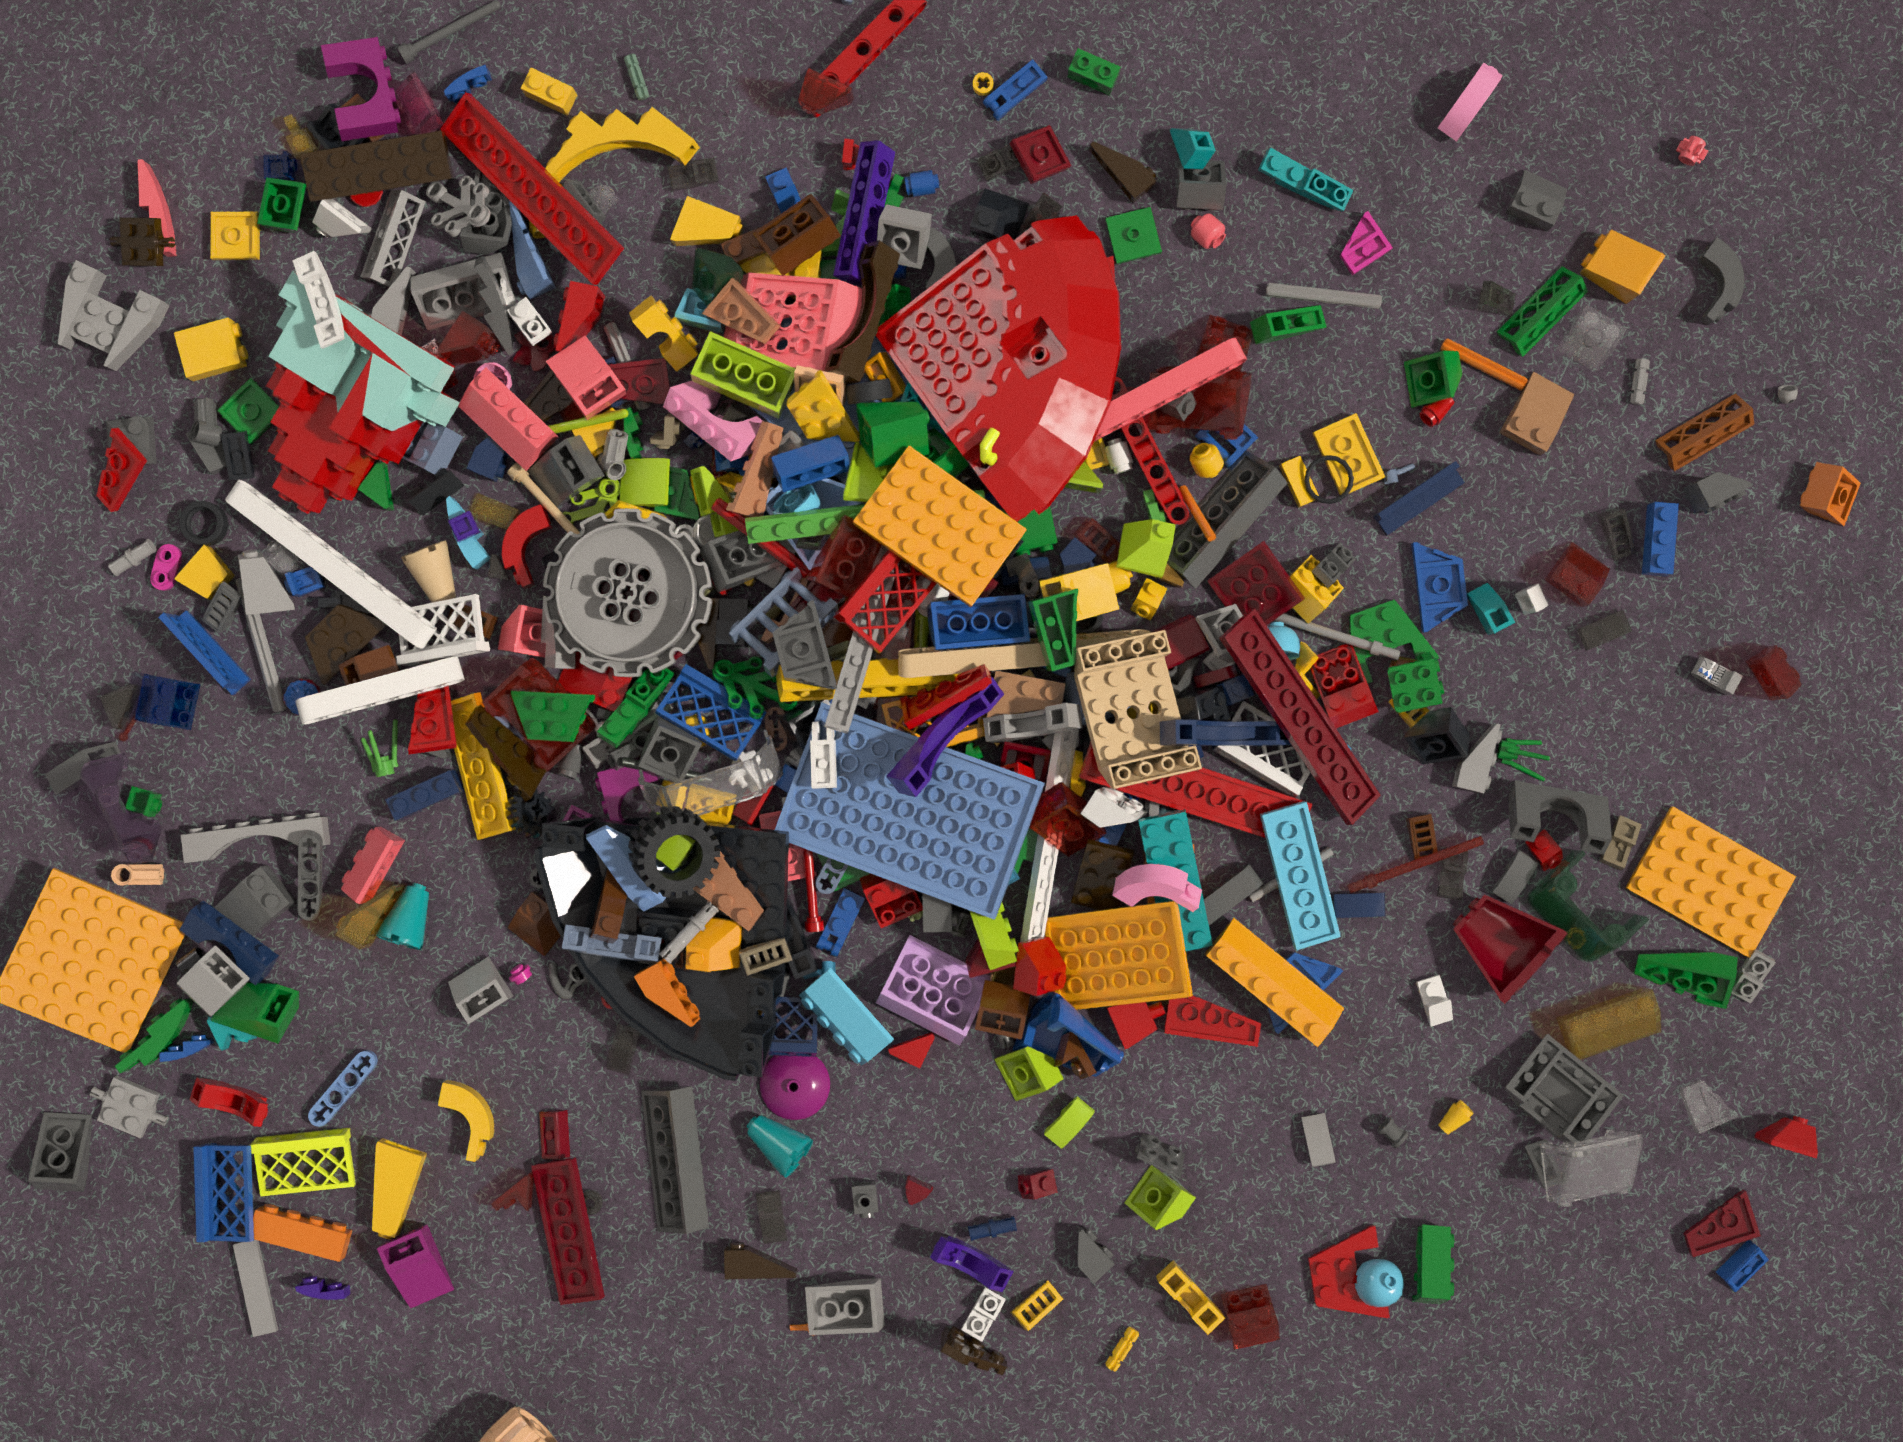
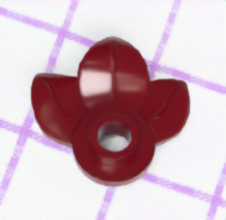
[513,331,556,372]

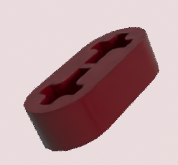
[1193,665,1238,688]

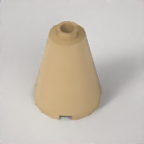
[401,540,456,603]

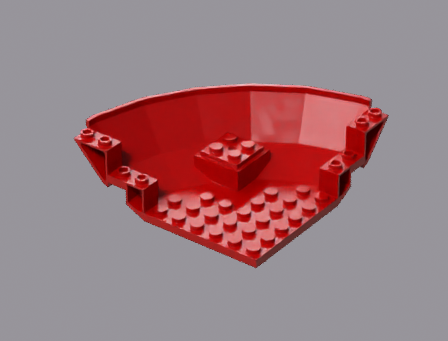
[876,215,1121,522]

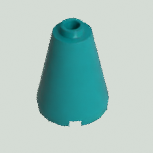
[376,883,429,951]
[747,1115,813,1178]

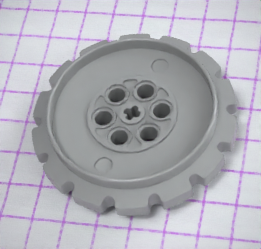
[543,508,712,677]

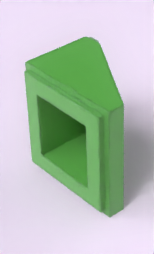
[831,189,850,216]

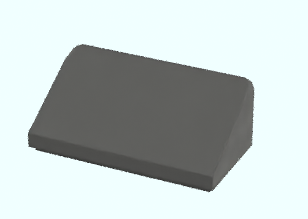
[186,431,227,475]

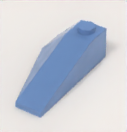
[509,200,556,300]
[586,825,681,911]

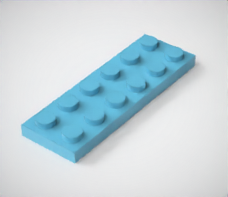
[1260,801,1341,950]

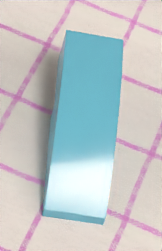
[446,496,491,570]

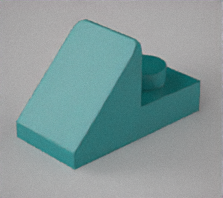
[207,1016,257,1051]

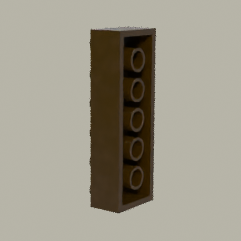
[300,131,454,202]

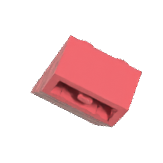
[546,336,626,420]

